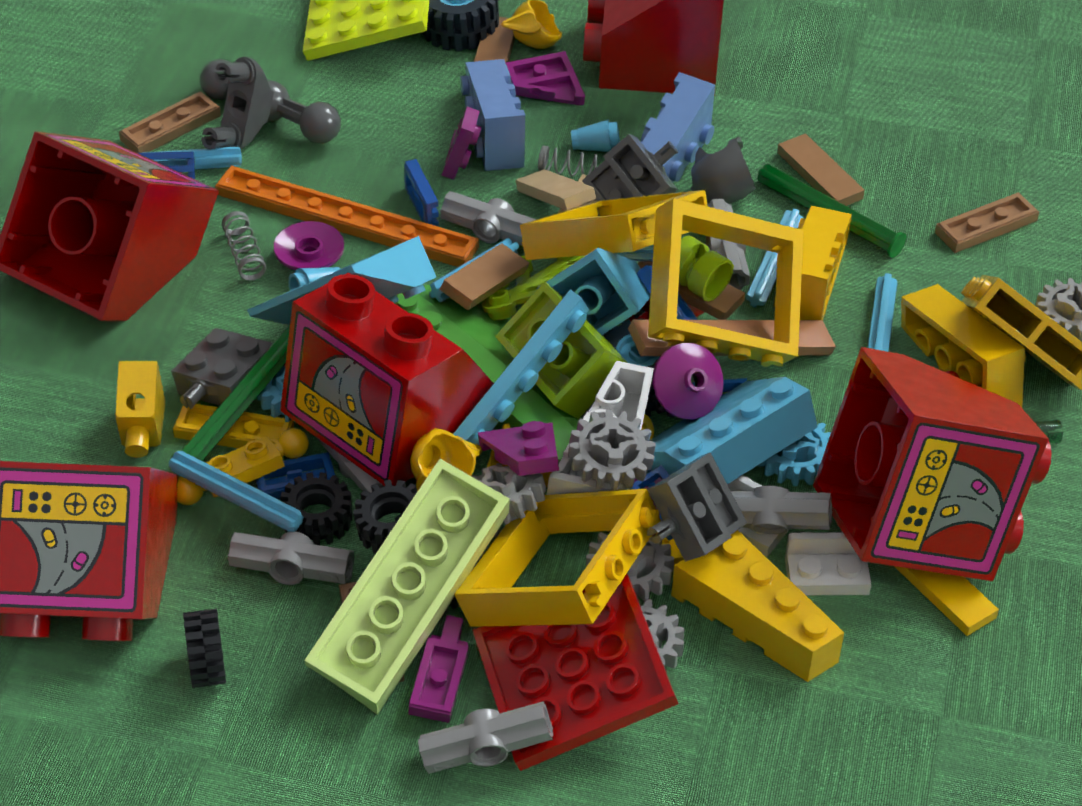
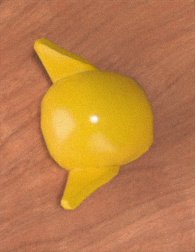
[501,0,562,49]
[410,428,482,492]

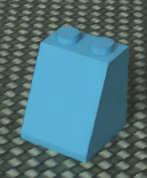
[537,248,651,335]

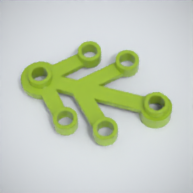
[482,256,584,320]

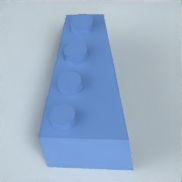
[460,59,525,171]
[641,72,715,182]

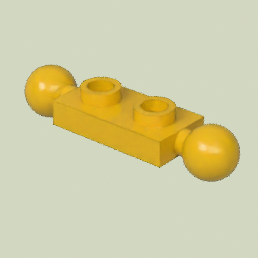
[177,428,309,505]

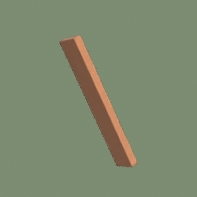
[628,320,836,356]

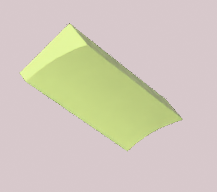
[304,459,510,715]

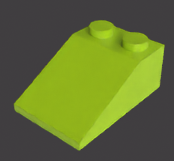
[495,282,628,419]

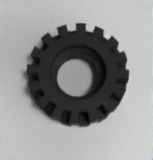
[280,472,352,545]
[353,480,417,554]
[183,608,226,688]

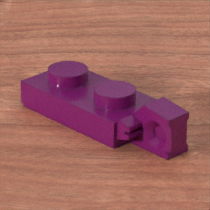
[408,615,469,723]

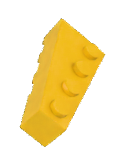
[774,206,852,320]
[901,284,1026,408]
[671,530,844,682]

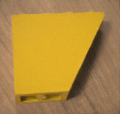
[961,275,1082,390]

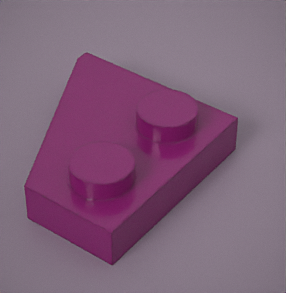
[506,51,585,106]
[442,106,482,180]
[478,421,559,476]

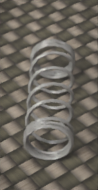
[538,145,597,177]
[221,211,266,280]

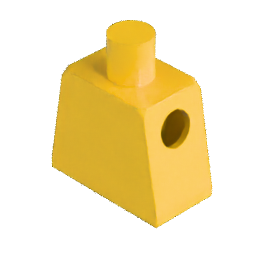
[116,361,166,458]

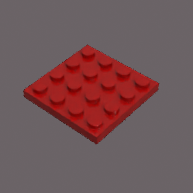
[472,573,679,771]

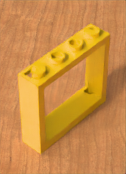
[520,190,708,260]
[648,198,804,367]
[454,488,661,627]

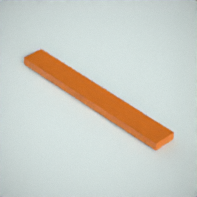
[215,165,479,267]

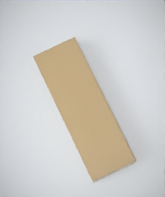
[515,169,596,210]

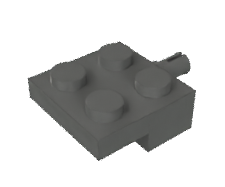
[582,134,678,201]
[171,328,273,409]
[647,452,747,562]

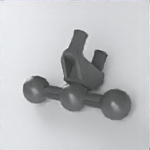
[200,56,341,150]

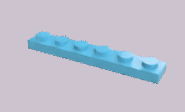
[453,289,589,445]

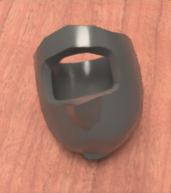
[691,136,756,204]

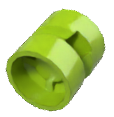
[679,235,734,302]

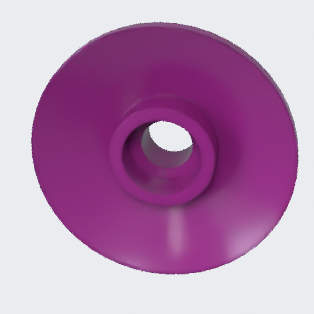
[274,221,344,270]
[653,343,723,419]

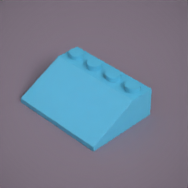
[247,236,436,325]
[647,377,818,484]

